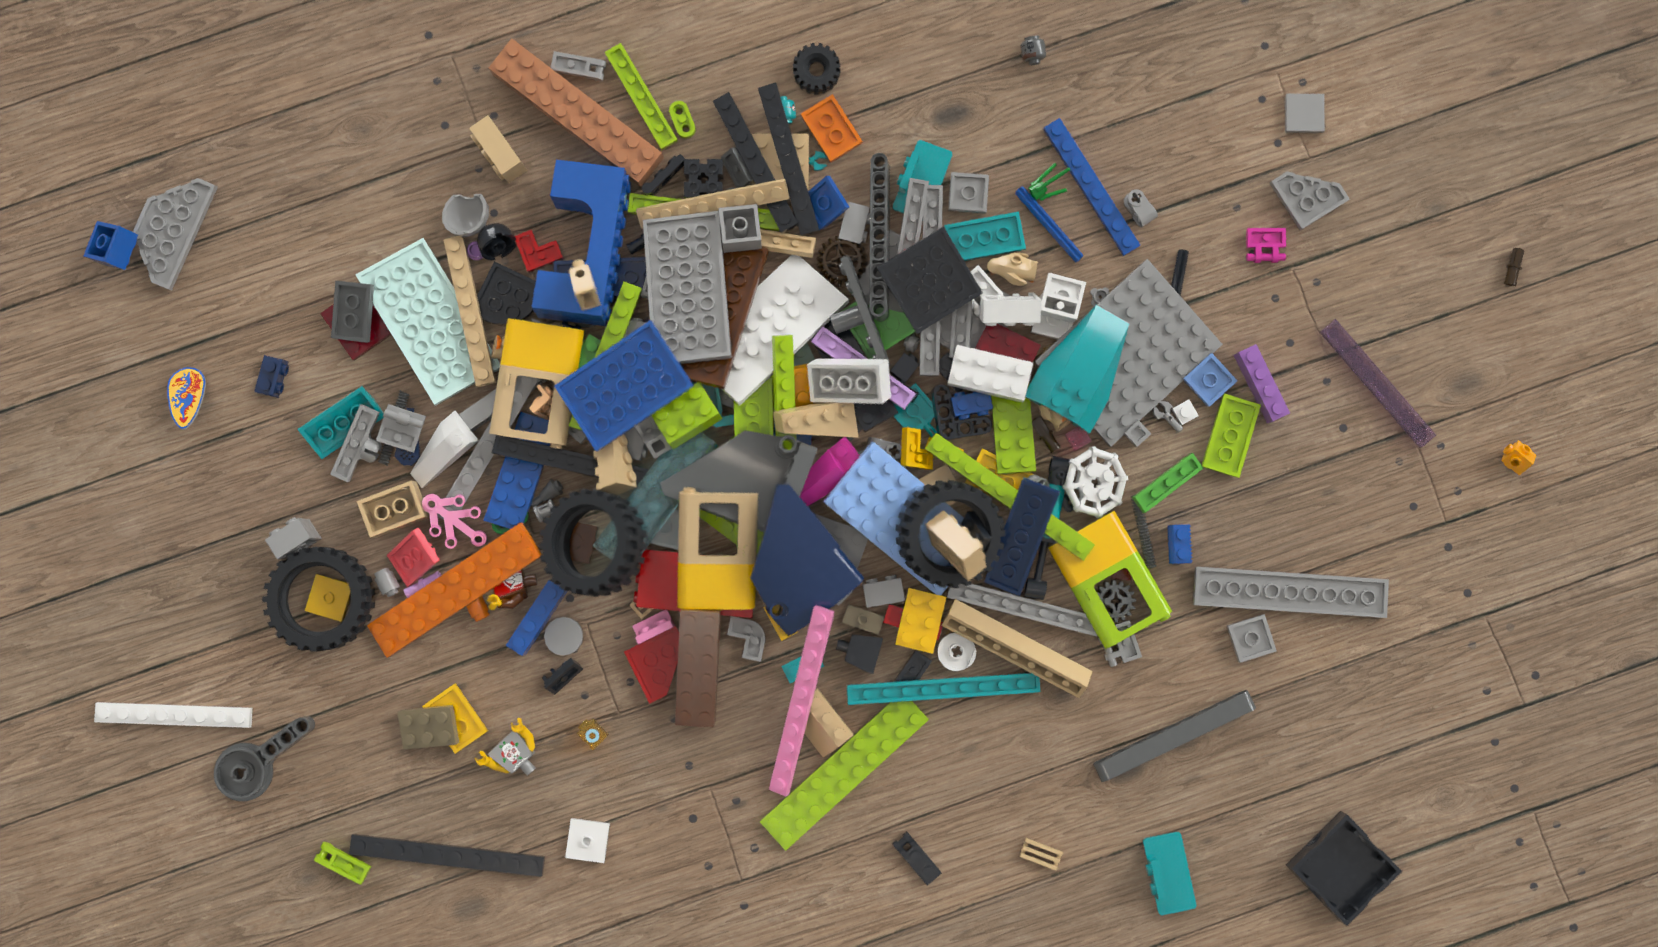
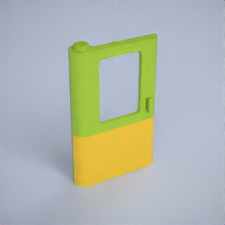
[1048,510,1172,649]

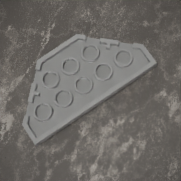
[133,178,218,291]

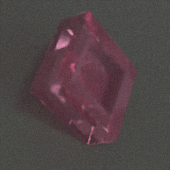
[1065,427,1091,451]

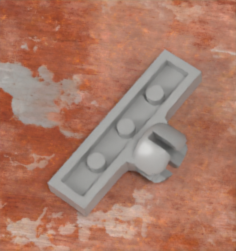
[330,404,382,482]

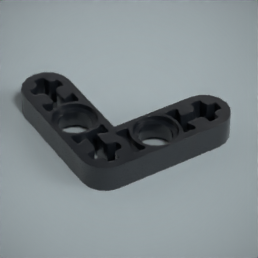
[931,384,992,440]

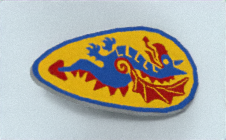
[167,367,206,430]

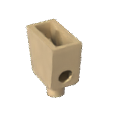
[569,260,601,311]

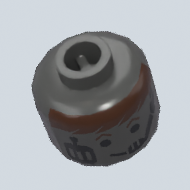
[1021,36,1046,65]

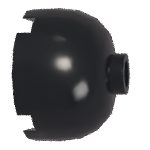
[477,223,516,260]

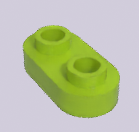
[669,101,696,139]

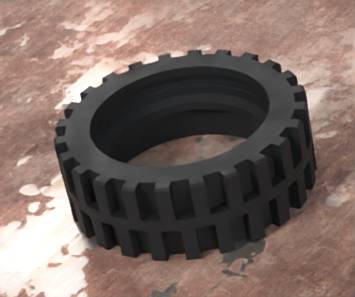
[895,480,1005,588]
[539,489,647,597]
[262,547,375,652]

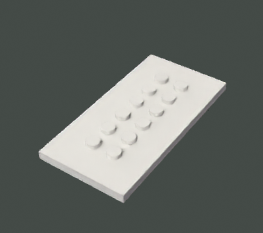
[722,255,849,406]

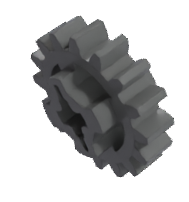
[1097,580,1136,622]

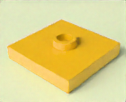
[305,574,351,622]

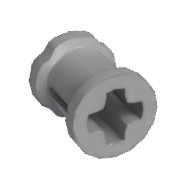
[533,499,555,523]

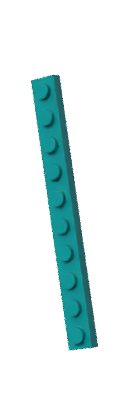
[846,673,1040,705]

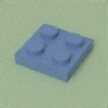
[1183,353,1237,407]

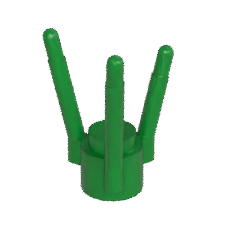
[1028,163,1070,201]

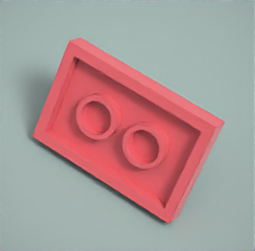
[387,528,439,587]

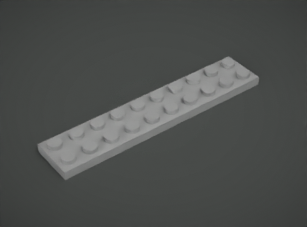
[1193,567,1389,618]

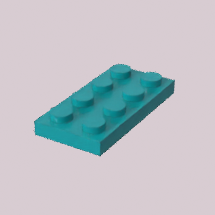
[944,212,1026,261]

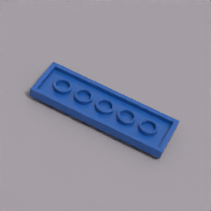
[483,412,551,529]

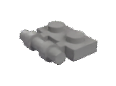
[1098,620,1142,667]

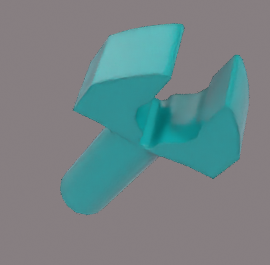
[809,151,827,171]

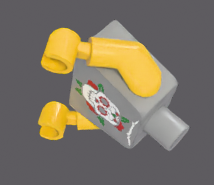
[475,718,535,776]

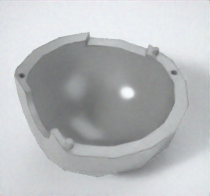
[442,194,489,237]

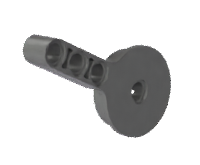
[214,716,315,801]

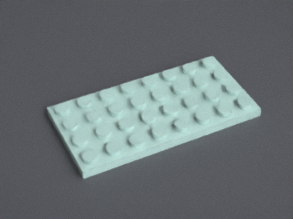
[356,238,500,406]

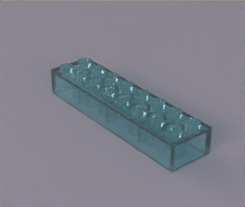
[592,433,719,560]

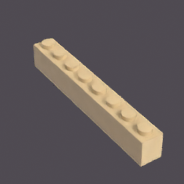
[941,599,1092,698]

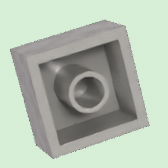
[719,204,762,253]
[265,517,322,559]

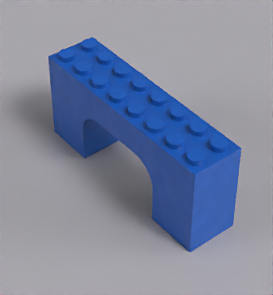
[532,160,632,326]

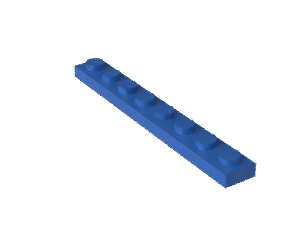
[1043,118,1140,256]

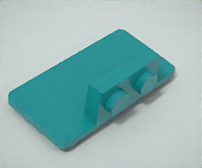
[892,140,953,221]
[1143,831,1197,915]

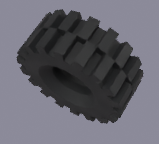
[793,43,840,95]

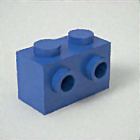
[951,391,993,420]

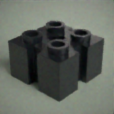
[684,159,724,199]

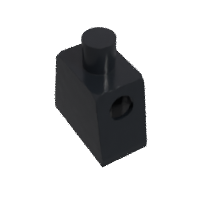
[836,634,883,674]

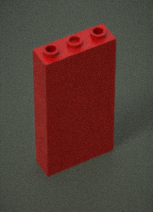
[634,550,754,618]

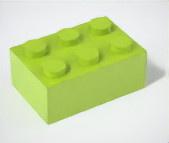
[651,382,723,450]

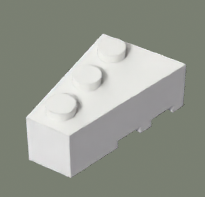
[980,292,1042,326]

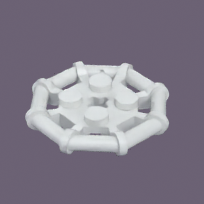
[1063,446,1128,518]

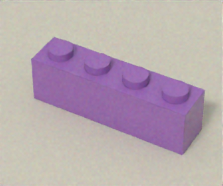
[1233,344,1290,423]

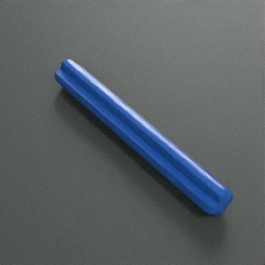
[1015,186,1083,262]

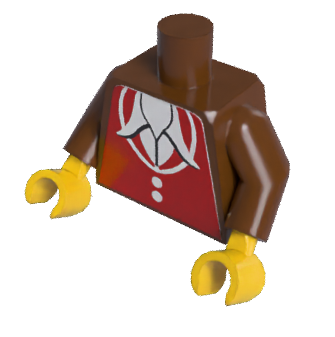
[487,569,538,610]

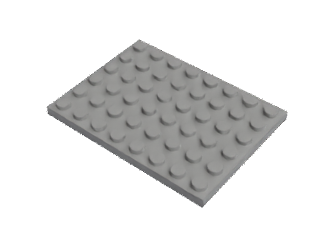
[1034,259,1223,447]

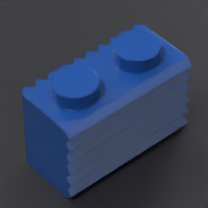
[1167,524,1192,564]

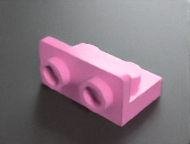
[633,610,675,644]

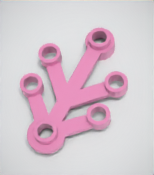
[422,494,487,549]

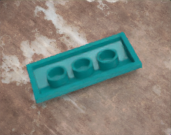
[298,386,384,459]

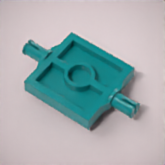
[892,383,940,437]

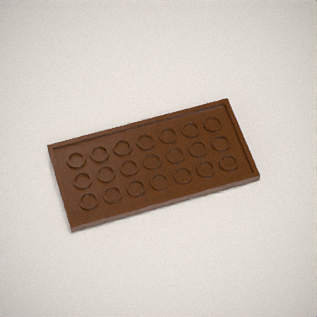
[680,244,769,389]

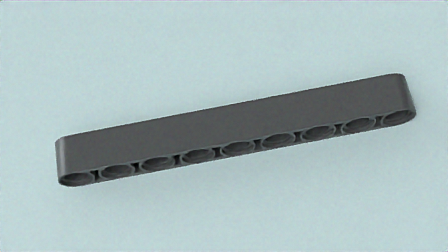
[869,153,890,322]
[1093,690,1256,782]

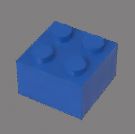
[83,221,138,270]

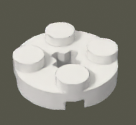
[937,633,976,671]

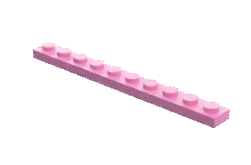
[769,606,834,796]

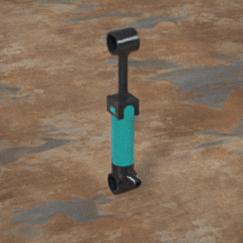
[1024,455,1070,600]

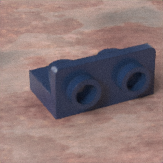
[254,355,289,398]

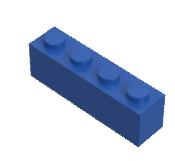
[506,580,568,656]

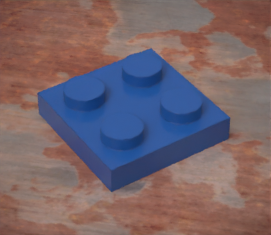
[808,176,849,230]

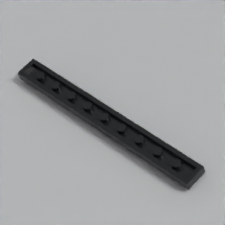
[349,834,545,877]

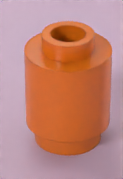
[466,596,490,622]

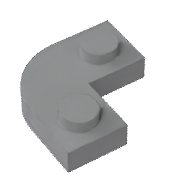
[727,616,765,662]

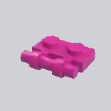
[1246,228,1286,263]

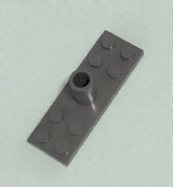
[830,256,891,366]

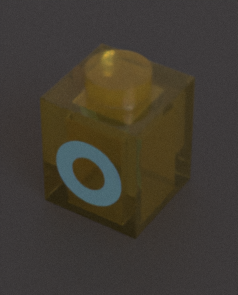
[577,719,609,750]

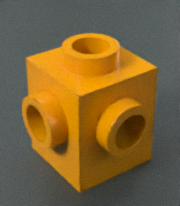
[1501,440,1536,475]

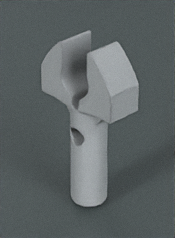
[1153,401,1183,432]

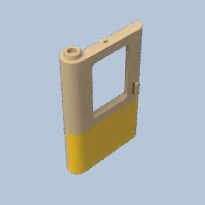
[489,319,584,449]
[677,487,758,609]

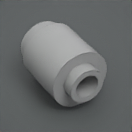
[374,567,400,597]

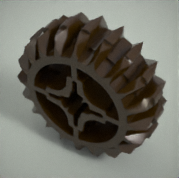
[816,236,868,287]

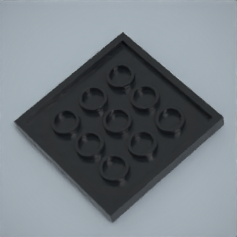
[877,226,983,334]

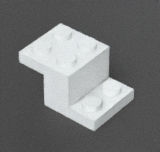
[1031,273,1086,340]

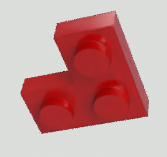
[515,230,564,273]

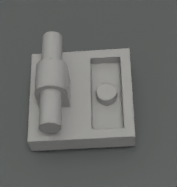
[376,404,426,453]

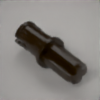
[1504,248,1524,286]
[1032,416,1061,453]

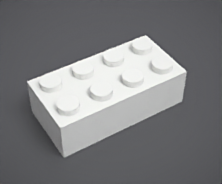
[947,345,1033,403]
[807,359,891,404]

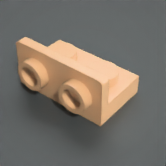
[529,384,554,420]

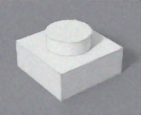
[1171,400,1198,425]

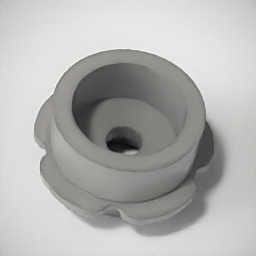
[903,334,920,352]

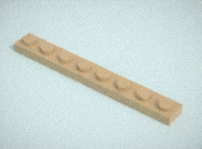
[636,179,789,229]
[443,236,496,387]

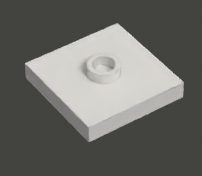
[565,818,610,863]

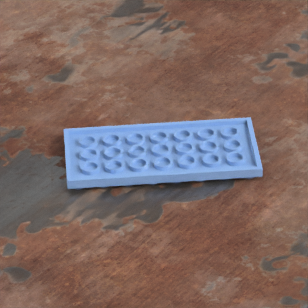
[823,441,964,596]

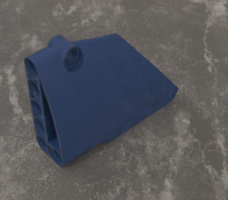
[750,484,864,636]

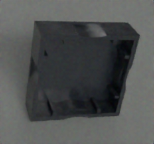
[1286,811,1403,926]

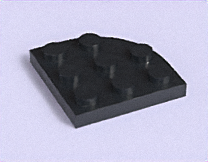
[477,261,536,325]

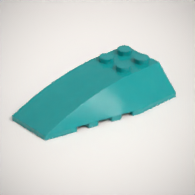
[1025,305,1129,434]

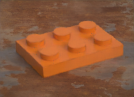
[800,94,863,163]

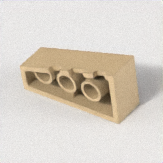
[773,402,859,438]
[593,434,637,495]

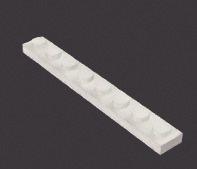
[94,702,252,728]

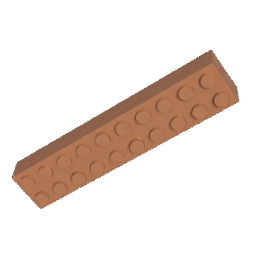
[488,38,664,187]

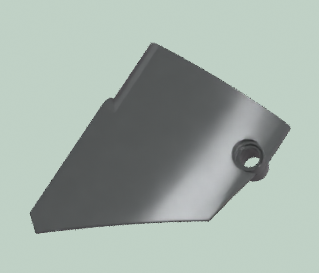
[660,431,818,532]

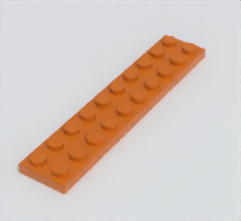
[367,523,542,658]

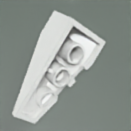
[410,411,479,488]

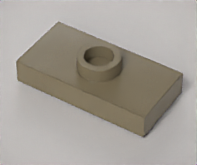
[842,604,885,635]

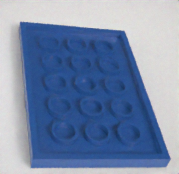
[554,320,694,451]

